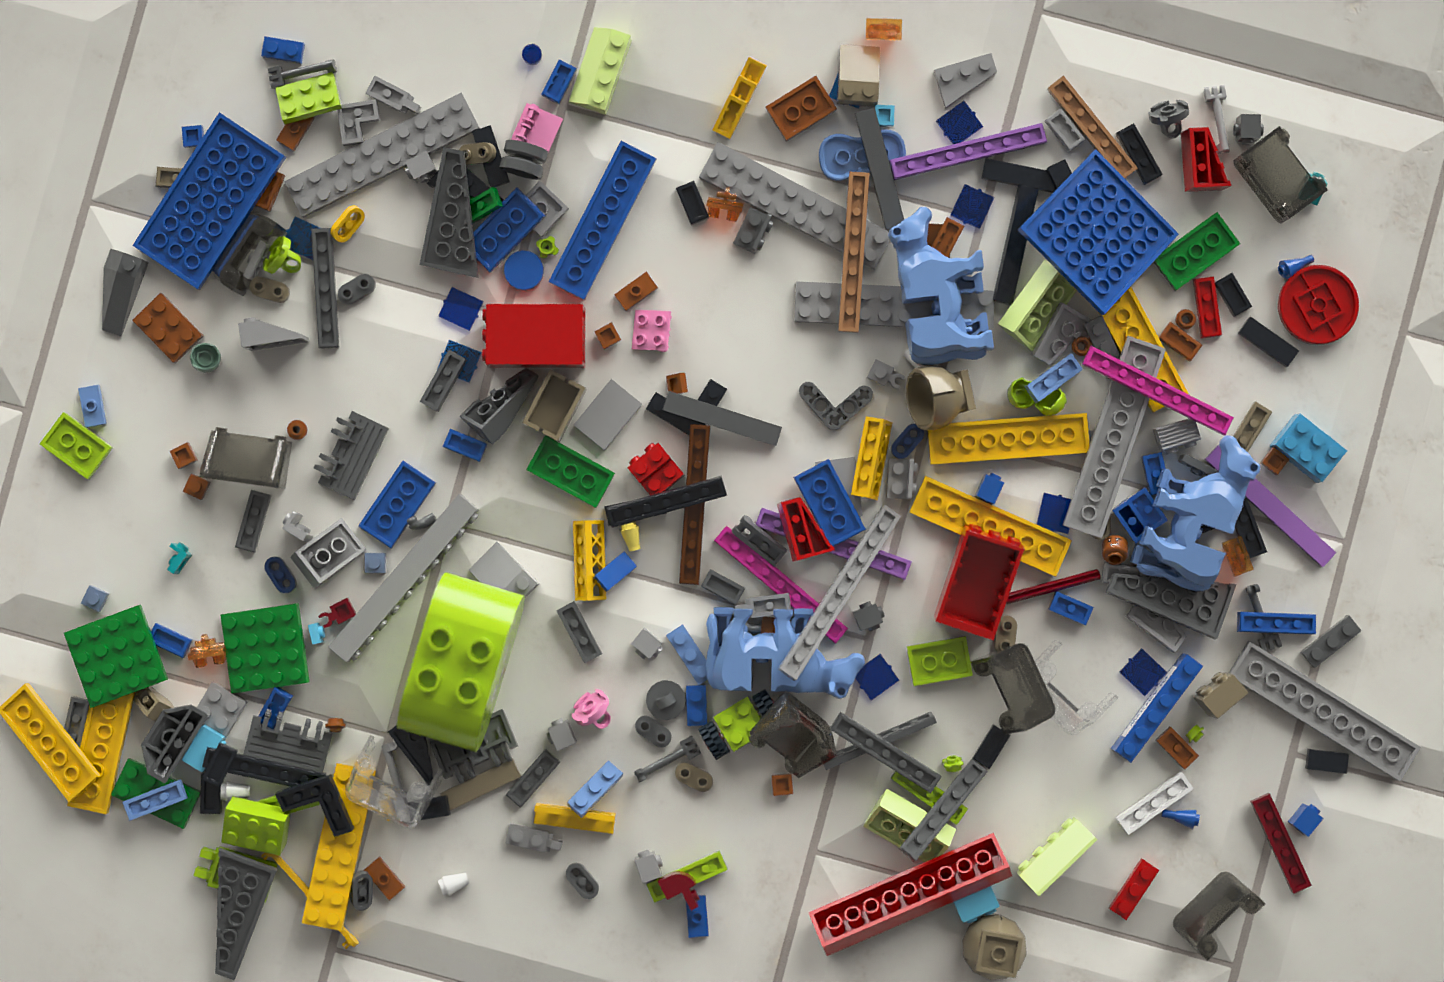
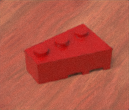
[1180,127,1232,192]
[777,497,835,562]

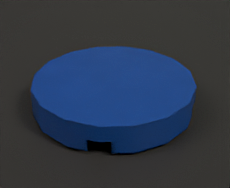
[504,250,544,290]

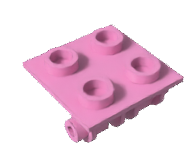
[511,103,563,153]
[632,310,672,352]

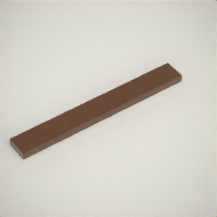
[679,424,710,585]

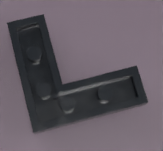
[646,379,727,435]
[1200,496,1267,559]
[275,774,354,837]

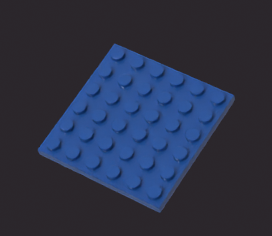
[1018,149,1179,315]

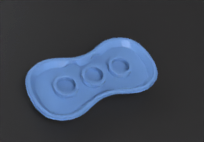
[819,129,906,181]

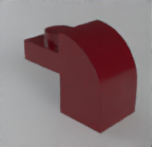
[658,871,700,910]

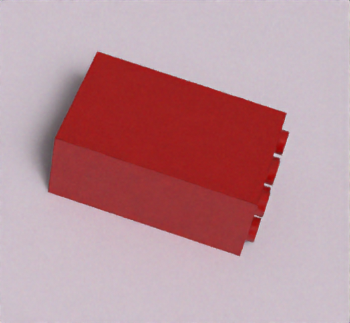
[482,304,586,368]
[934,523,1025,640]

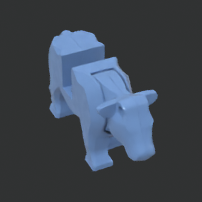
[888,207,994,365]
[1129,435,1260,591]
[706,607,865,699]

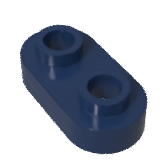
[891,424,924,459]
[264,557,297,593]

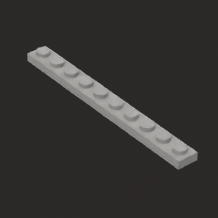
[778,505,901,681]

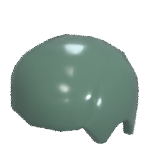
[190,343,221,373]

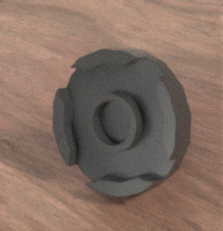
[1148,100,1189,139]
[646,680,686,720]

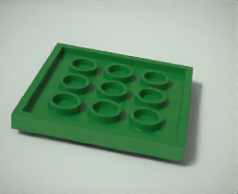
[220,603,310,693]
[64,605,168,708]

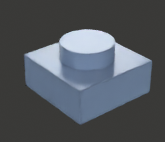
[365,553,386,573]
[81,585,109,612]

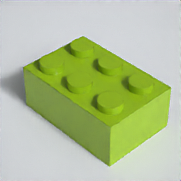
[221,797,291,856]

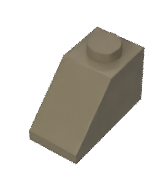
[133,686,174,721]

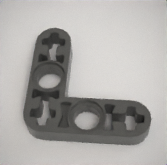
[799,382,873,430]

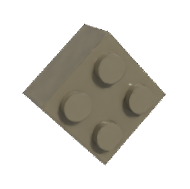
[1193,672,1248,719]

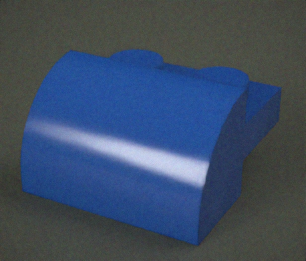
[1112,487,1168,543]

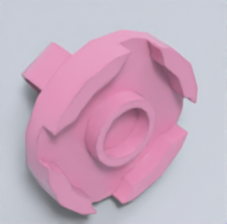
[572,689,611,729]

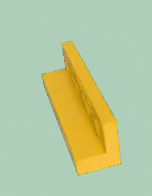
[851,416,893,500]
[573,520,606,601]
[534,803,616,834]

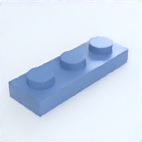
[1025,353,1083,403]
[666,624,708,685]
[567,760,623,818]
[123,779,188,821]

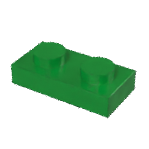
[470,187,503,223]

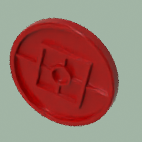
[1278,265,1359,345]

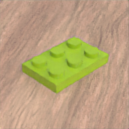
[275,72,342,125]
[40,412,113,480]
[906,636,973,686]

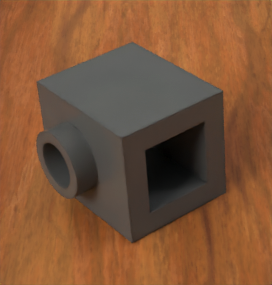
[1233,114,1264,145]
[853,601,885,631]

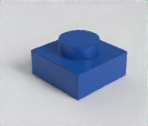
[182,125,204,148]

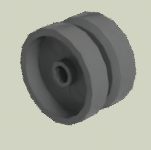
[499,140,548,180]

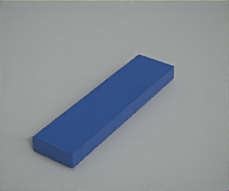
[1237,612,1316,635]

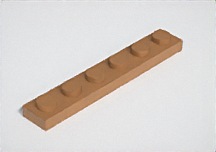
[1047,75,1138,178]

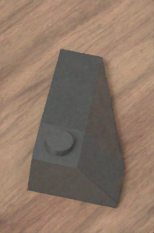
[102,249,149,337]
[460,368,539,444]

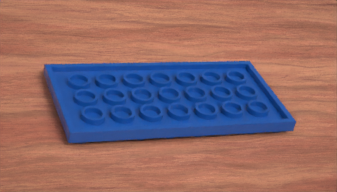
[132,112,286,290]

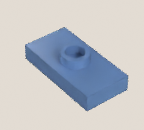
[78,385,107,428]

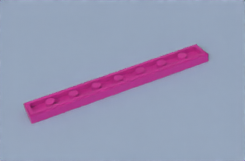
[1082,346,1234,436]
[714,526,848,644]

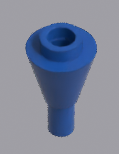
[1278,255,1314,279]
[1161,809,1200,829]

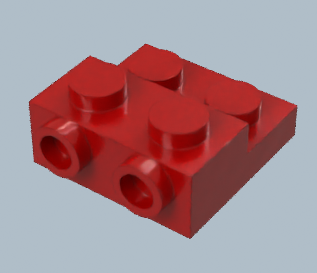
[627,443,685,495]

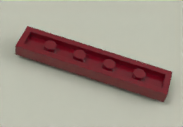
[1250,793,1312,894]

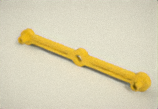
[261,852,359,949]

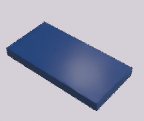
[474,187,545,272]
[793,459,866,547]
[358,460,436,549]

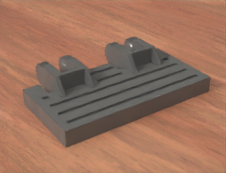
[314,411,389,500]
[243,709,333,773]
[430,709,518,784]

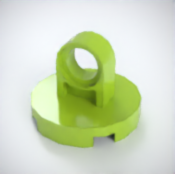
[263,236,301,274]

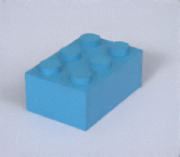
[1269,413,1347,483]

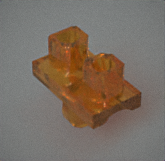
[866,18,902,40]
[706,187,744,222]
[1221,536,1254,577]
[187,634,226,668]

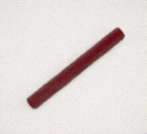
[1006,569,1101,604]

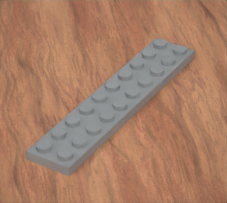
[284,92,480,218]
[699,142,890,269]
[794,281,994,331]
[1063,336,1166,538]
[1229,641,1421,781]

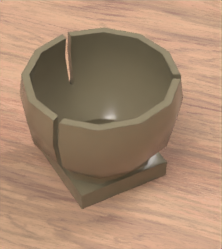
[906,366,976,430]
[962,914,1027,980]

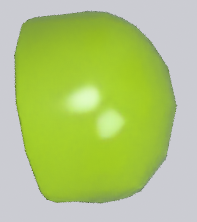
[1007,377,1035,409]
[1034,389,1067,416]

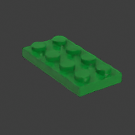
[1154,212,1241,291]
[526,435,616,508]
[111,758,200,829]

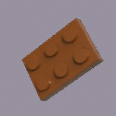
[765,76,837,142]
[132,293,204,363]

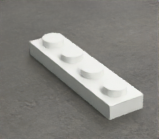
[1116,771,1194,835]

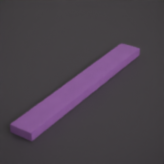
[889,123,1047,180]
[1204,445,1337,567]
[756,508,912,580]

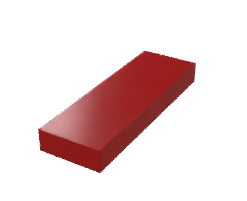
[1193,277,1222,339]

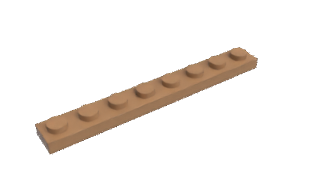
[838,172,869,333]

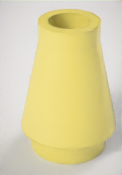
[620,521,640,551]

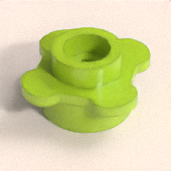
[536,236,559,259]
[1185,725,1204,743]
[942,755,963,772]

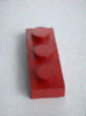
[1109,858,1159,921]

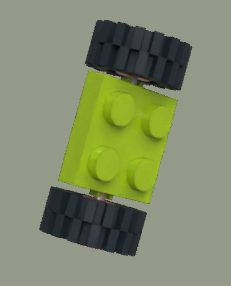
[698,689,784,760]

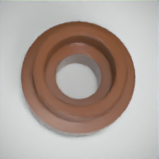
[1175,309,1196,329]
[1071,336,1092,356]
[287,420,307,440]
[325,718,346,732]

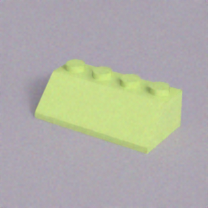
[569,27,632,115]
[998,260,1077,351]
[863,789,956,862]
[1017,817,1097,896]

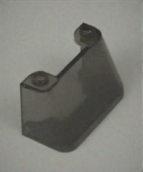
[1233,126,1328,224]
[212,212,287,297]
[199,427,292,489]
[971,643,1056,735]
[749,692,837,778]
[1173,871,1265,961]

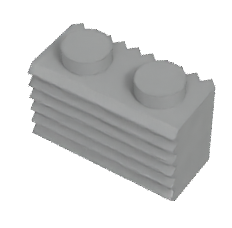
[1153,418,1201,454]

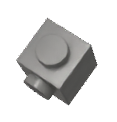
[405,151,437,183]
[631,628,663,659]
[546,718,577,751]
[635,850,663,883]

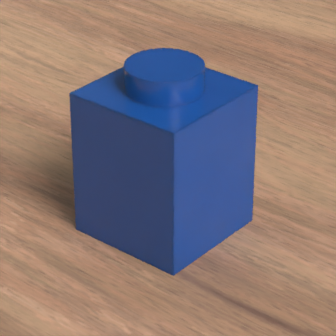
[974,473,1004,505]
[1288,803,1324,837]

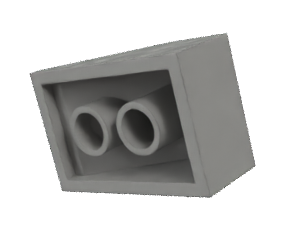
[238,318,309,351]
[290,518,366,589]
[469,542,539,597]

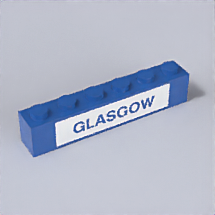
[1111,653,1203,763]

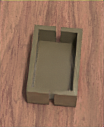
[522,369,587,442]

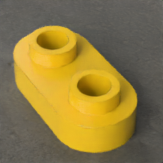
[331,206,365,242]

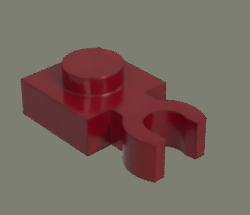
[318,598,357,628]

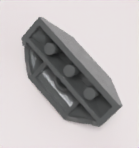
[141,704,209,783]

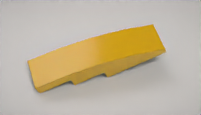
[713,57,767,139]

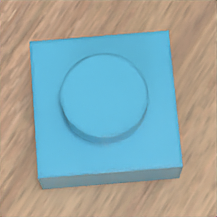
[874,105,895,127]
[308,623,325,645]

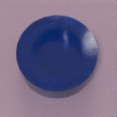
[522,44,542,65]

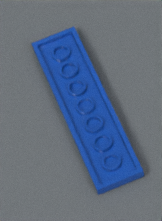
[549,141,657,300]

